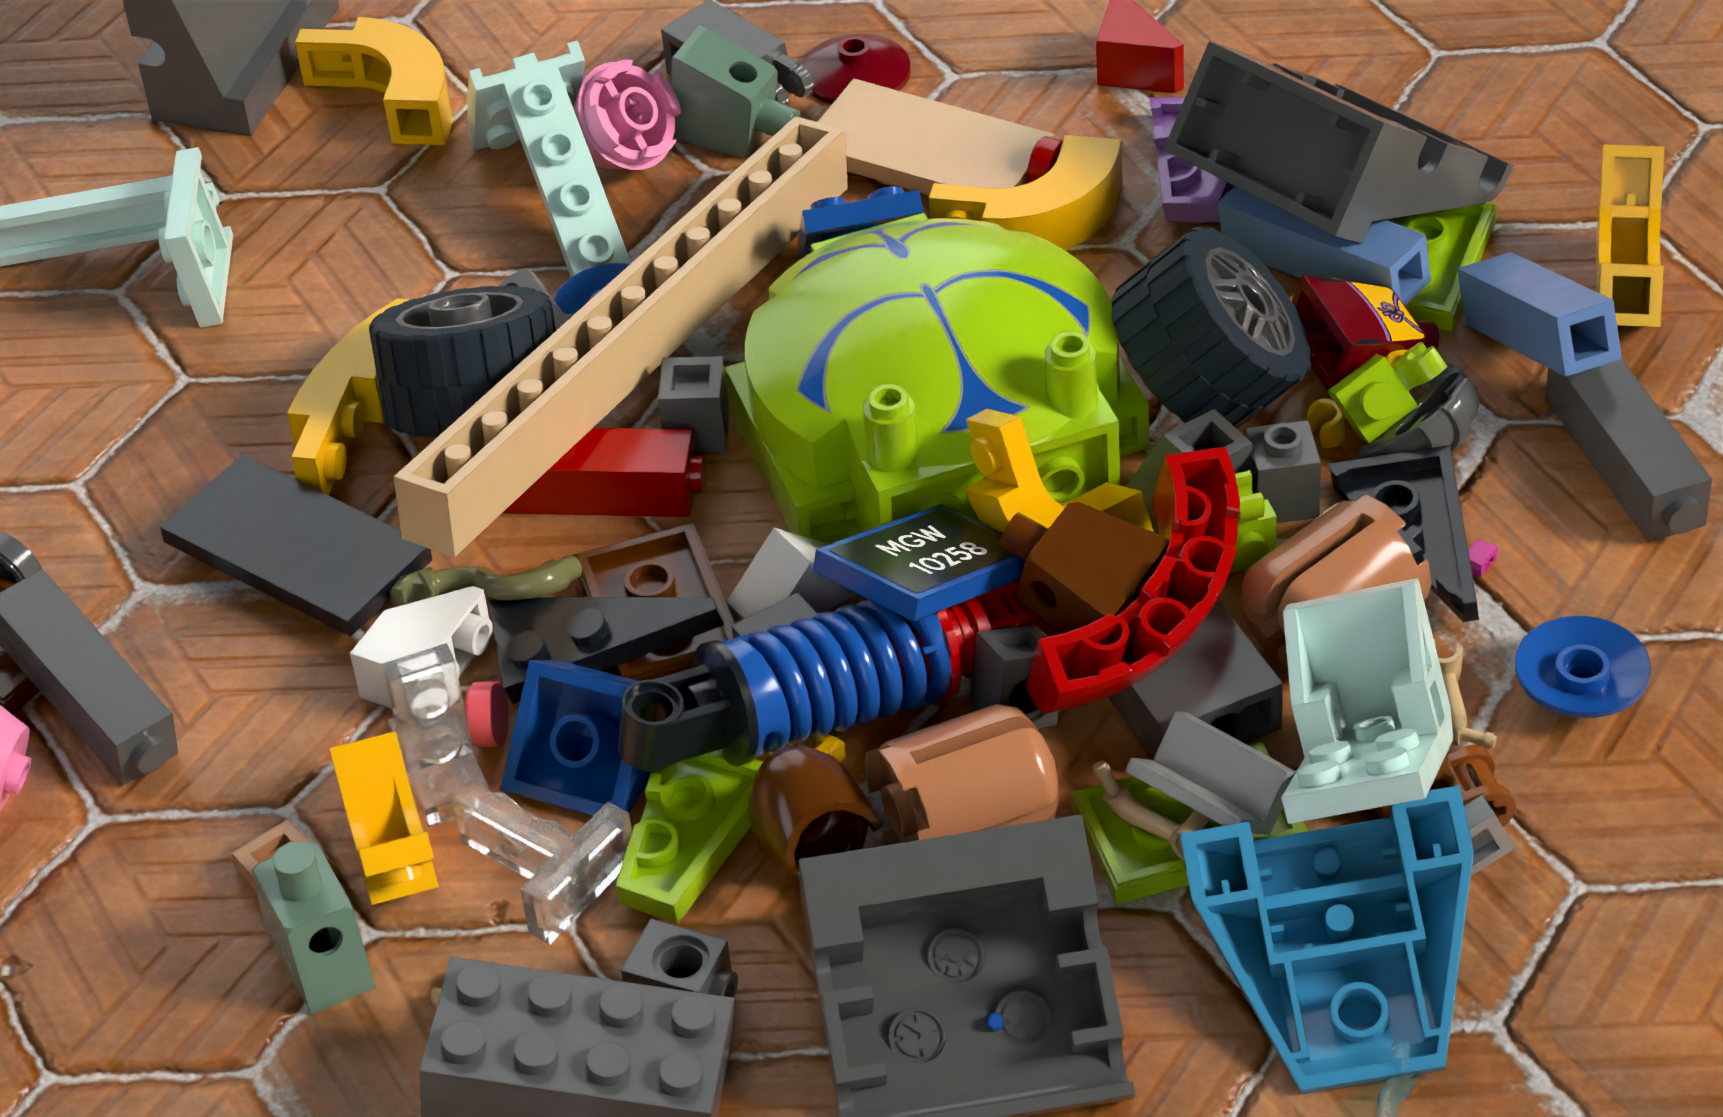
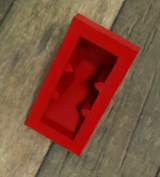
[1096,0,1184,93]

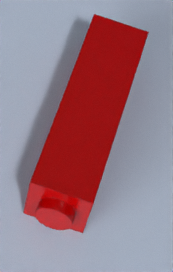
[503,428,706,517]

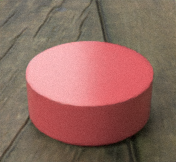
[465,681,509,748]

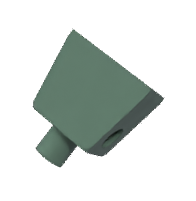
[670,25,800,158]
[252,842,375,1015]

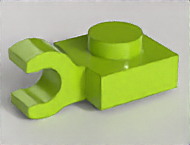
[1328,342,1447,443]
[1230,470,1276,573]

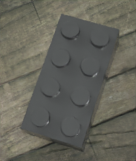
[420,956,734,1117]

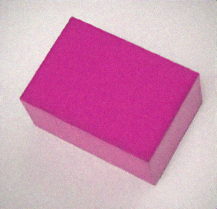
[1468,538,1498,577]

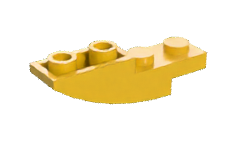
[287,298,409,495]

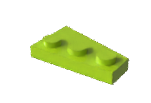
[615,750,763,924]

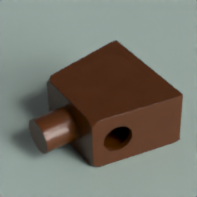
[999,502,1169,634]

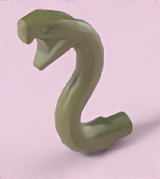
[390,555,582,605]

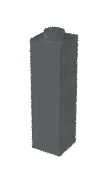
[1545,359,1712,542]
[0,569,178,785]

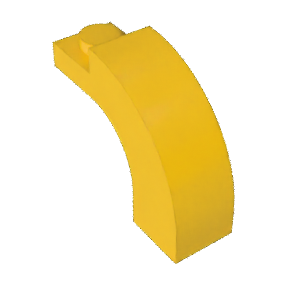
[295,17,452,145]
[929,135,1123,251]
[1595,144,1664,327]
[964,409,1154,533]
[329,731,439,905]

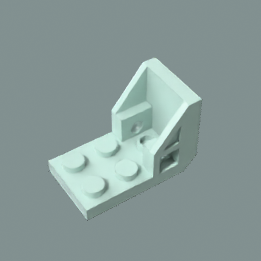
[1281,578,1453,824]

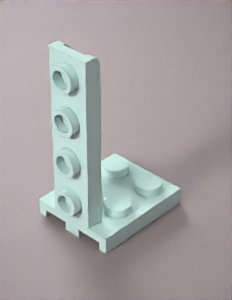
[467,40,631,277]
[0,147,233,328]

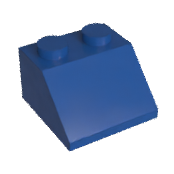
[500,660,655,823]

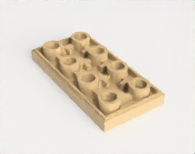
[818,79,1055,197]

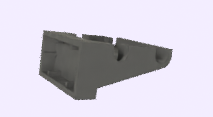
[123,0,339,136]
[1163,41,1514,243]
[799,814,1135,1117]

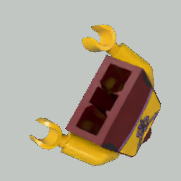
[1289,274,1439,448]

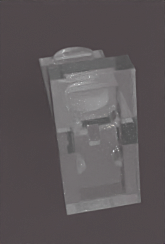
[382,643,492,827]
[452,780,632,945]

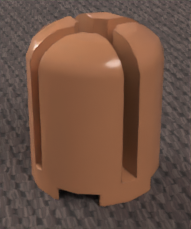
[1241,495,1432,667]
[865,704,1059,845]

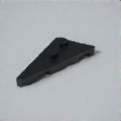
[1329,445,1479,622]
[488,597,725,704]

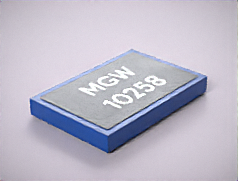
[813,504,1025,621]

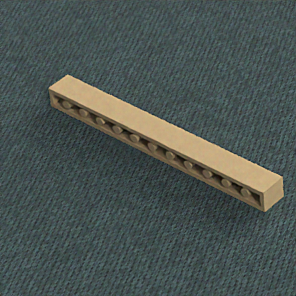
[393,116,848,557]

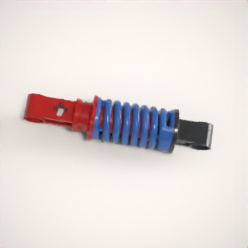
[617,580,1061,771]

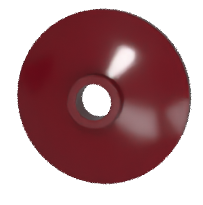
[802,34,911,104]

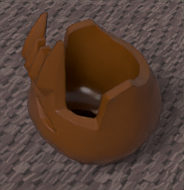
[748,745,884,879]

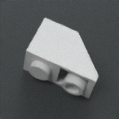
[350,586,493,720]

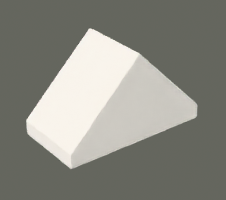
[727,528,857,621]

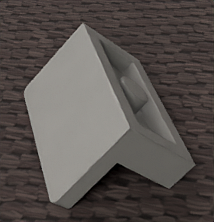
[1125,711,1296,835]

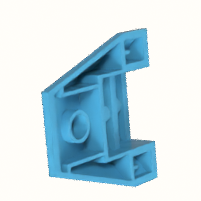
[1180,785,1474,1094]

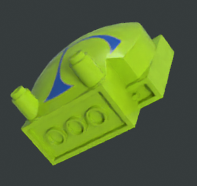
[725,213,1149,544]

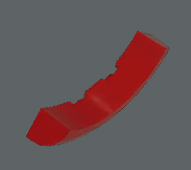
[1026,446,1240,714]

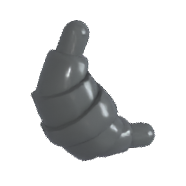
[1357,363,1480,459]

